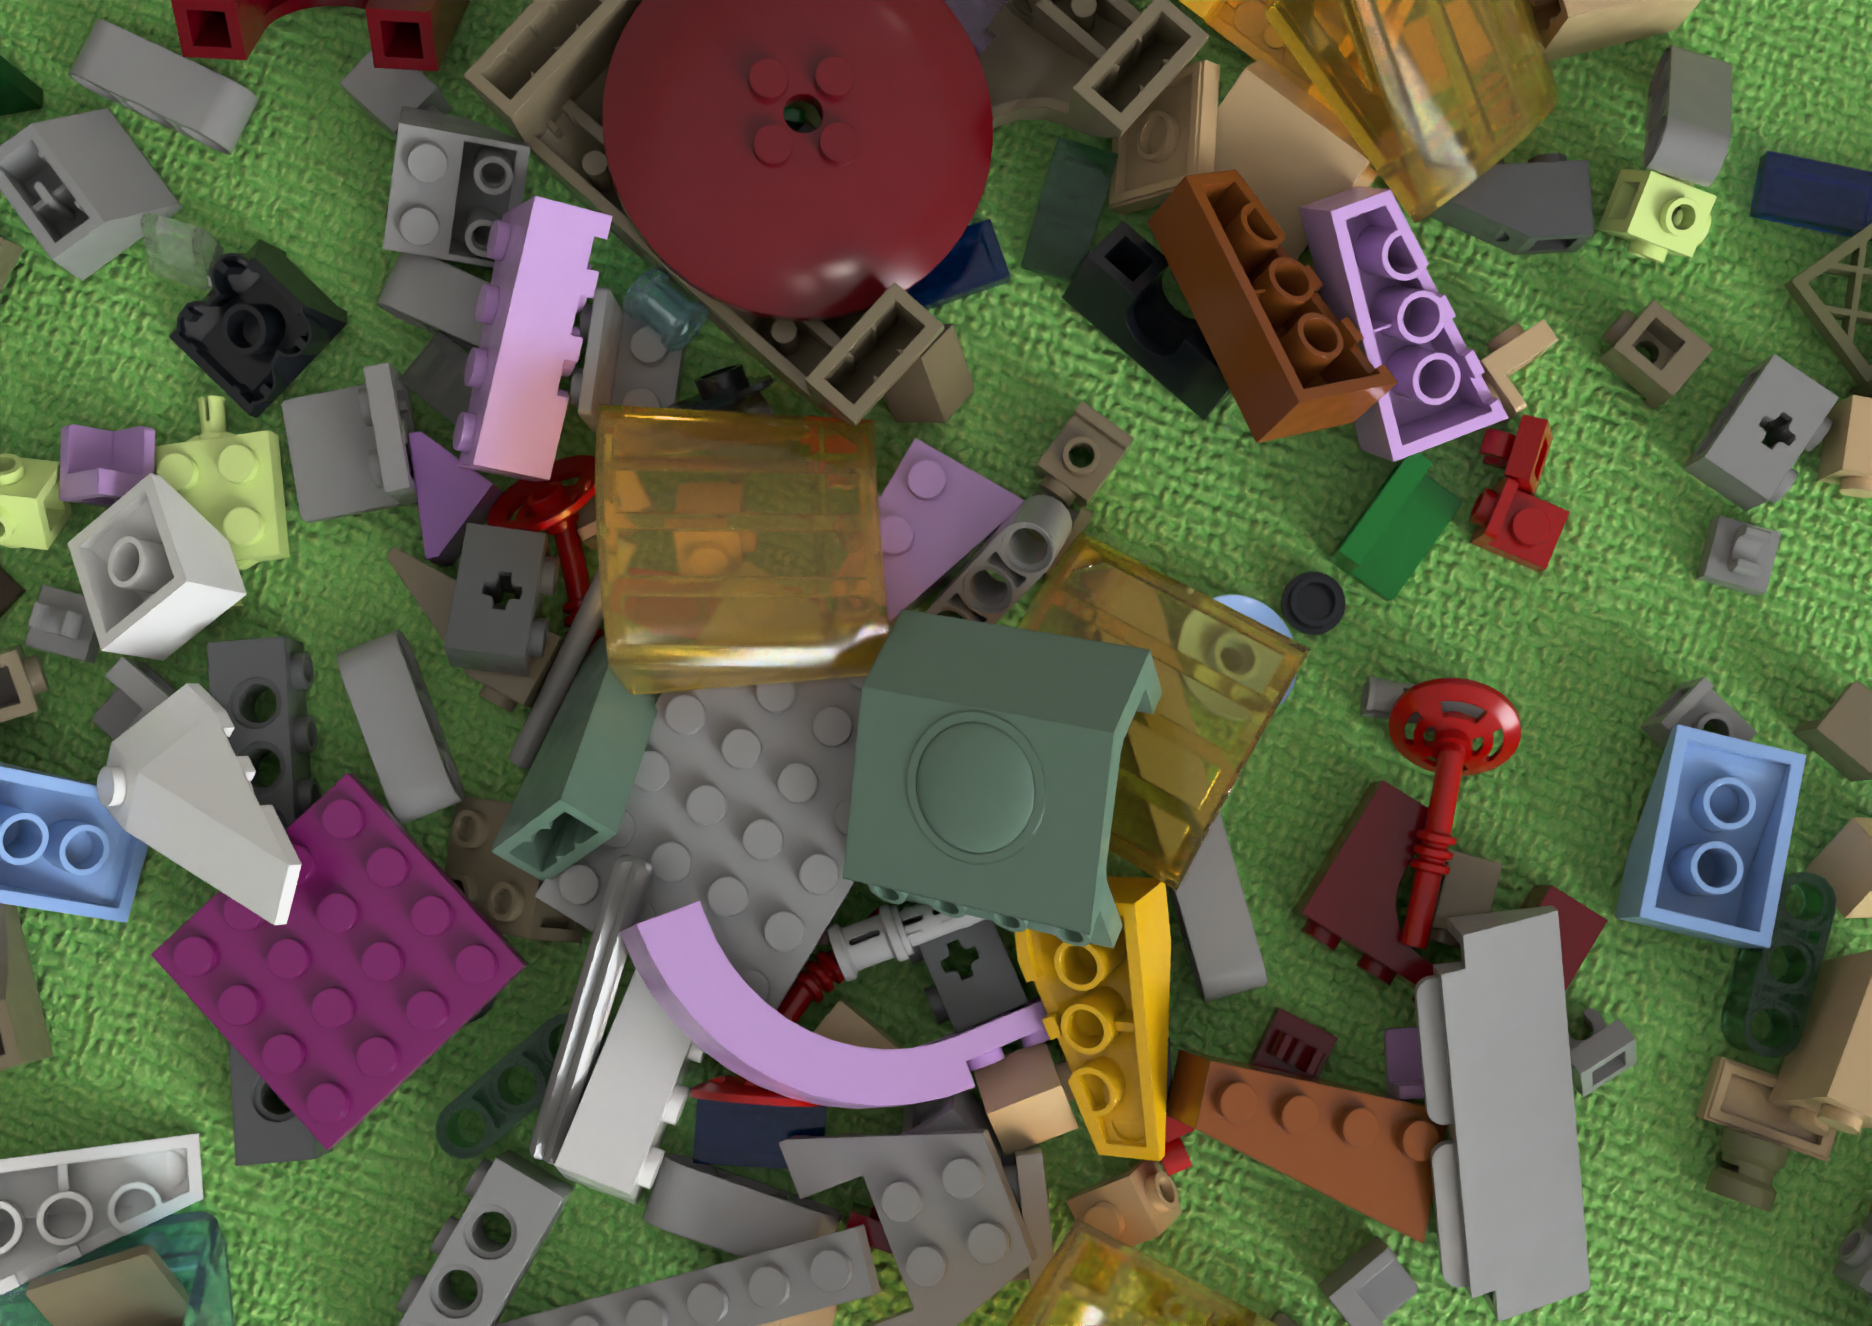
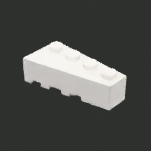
[554,969,705,1206]

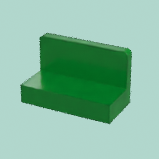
[1328,452,1462,601]

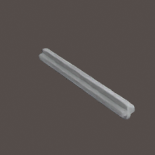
[529,854,653,1164]

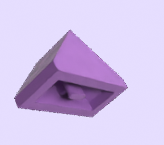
[408,431,504,567]

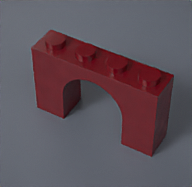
[171,0,470,72]
[1292,780,1608,1003]

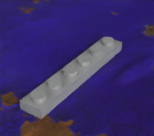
[495,1224,881,1326]

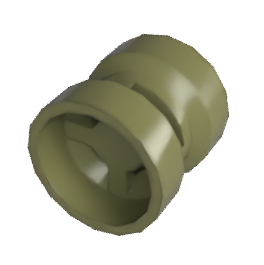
[1705,1127,1790,1212]

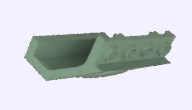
[843,609,1163,949]

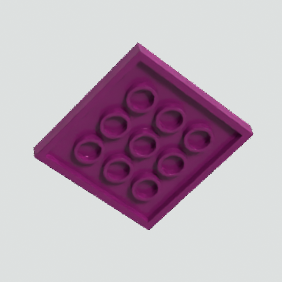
[151,773,529,1150]

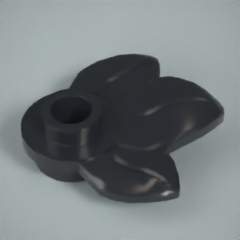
[650,364,773,428]

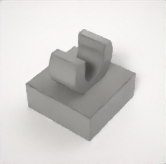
[1696,516,1781,596]
[24,585,100,664]
[1569,1008,1637,1097]

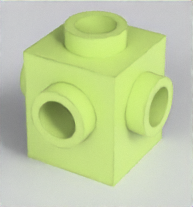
[1598,169,1717,264]
[0,453,72,550]

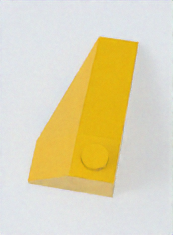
[1014,876,1171,1161]

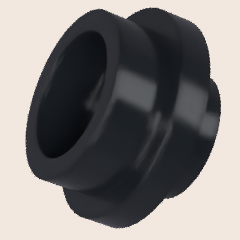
[1281,572,1345,636]

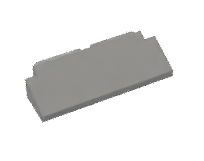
[1414,905,1590,1322]

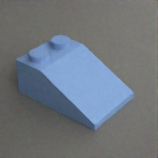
[1615,724,1806,948]
[0,762,148,923]

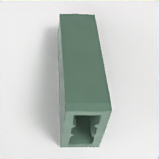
[491,617,677,882]

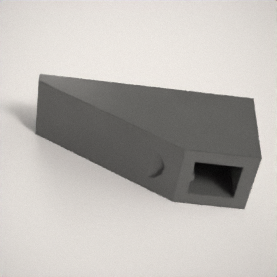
[1386,153,1594,255]

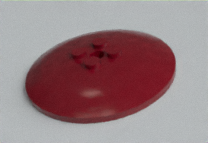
[603,0,993,321]

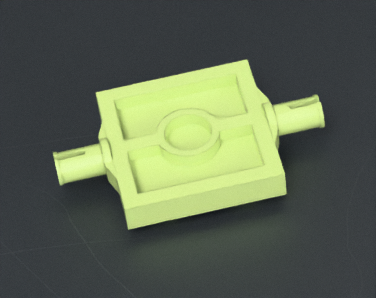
[154,395,290,610]

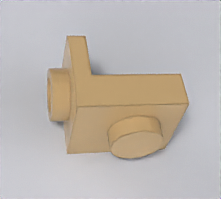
[1480,319,1559,425]
[1066,1159,1182,1260]

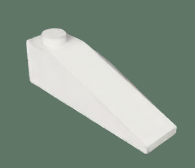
[97,683,302,925]
[0,1133,204,1295]

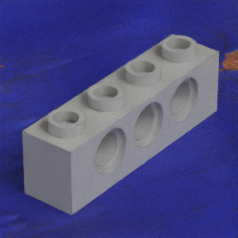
[396,1149,575,1326]

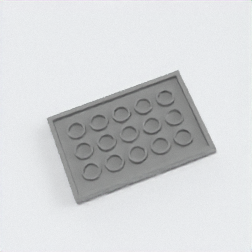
[535,561,884,1010]

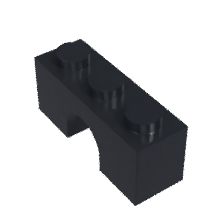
[1062,221,1231,420]

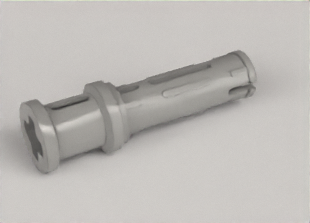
[827,903,986,982]

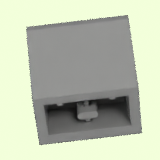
[383,106,530,268]
[0,108,183,281]

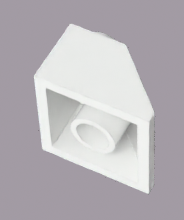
[68,473,247,661]

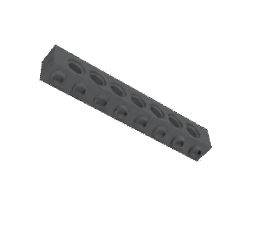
[207,636,333,1166]

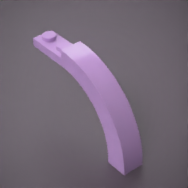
[620,901,1050,1109]

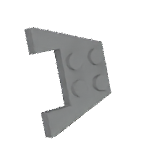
[779,1129,1038,1326]

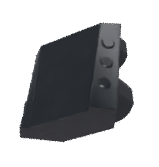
[169,239,348,418]

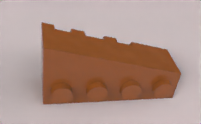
[1147,169,1398,443]
[1166,1049,1447,1244]

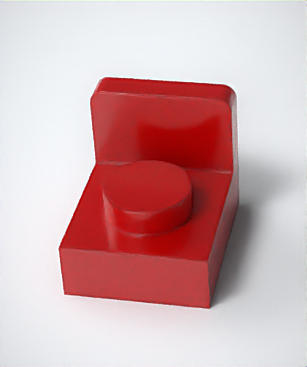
[1469,476,1570,572]

